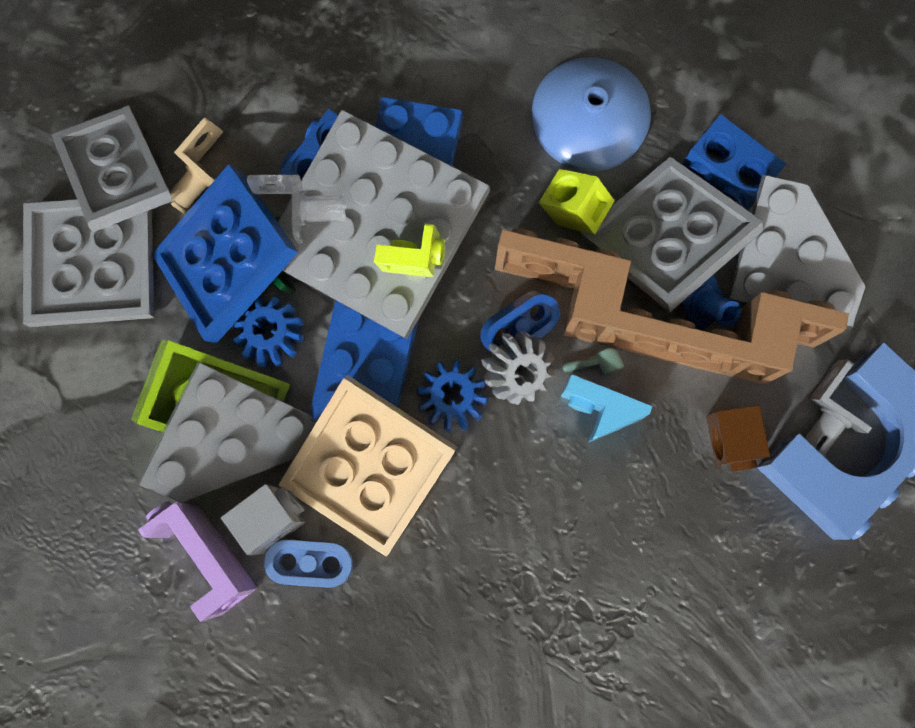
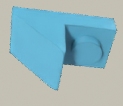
[561,374,652,442]

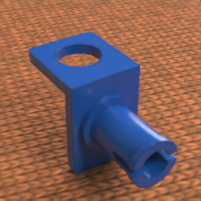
[680,274,741,331]

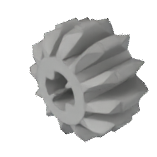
[481,330,556,405]

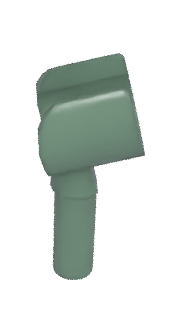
[562,348,624,377]

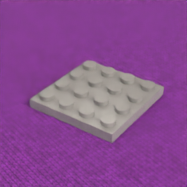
[278,110,490,339]

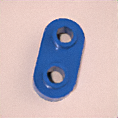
[481,291,560,354]

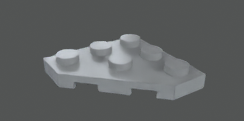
[727,175,866,327]
[138,363,315,503]

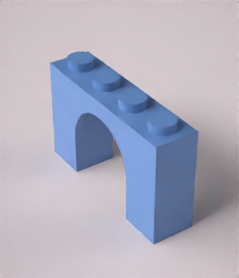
[757,343,915,540]

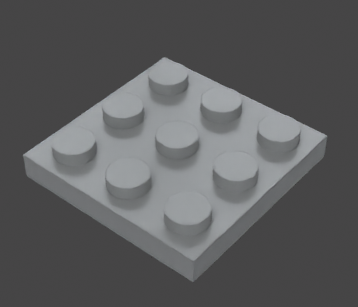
[581,157,763,312]
[23,200,154,327]

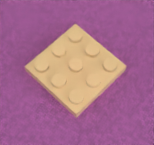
[279,375,458,557]

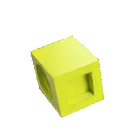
[539,169,615,235]

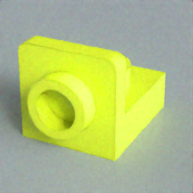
[374,223,445,277]

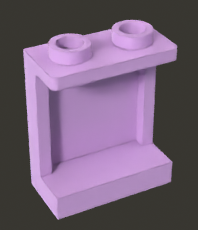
[138,501,257,622]

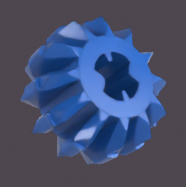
[232,296,305,368]
[416,360,488,433]

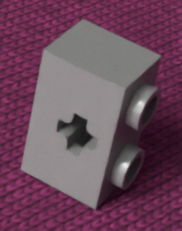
[221,484,306,555]

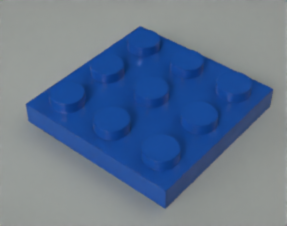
[152,164,298,344]

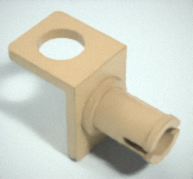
[169,117,223,214]

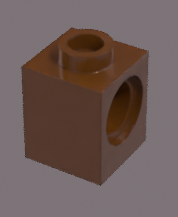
[706,405,770,472]

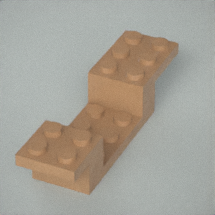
[495,228,849,385]

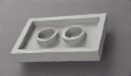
[51,106,173,232]

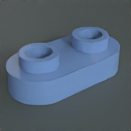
[264,540,353,588]

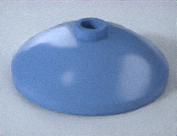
[532,57,651,171]

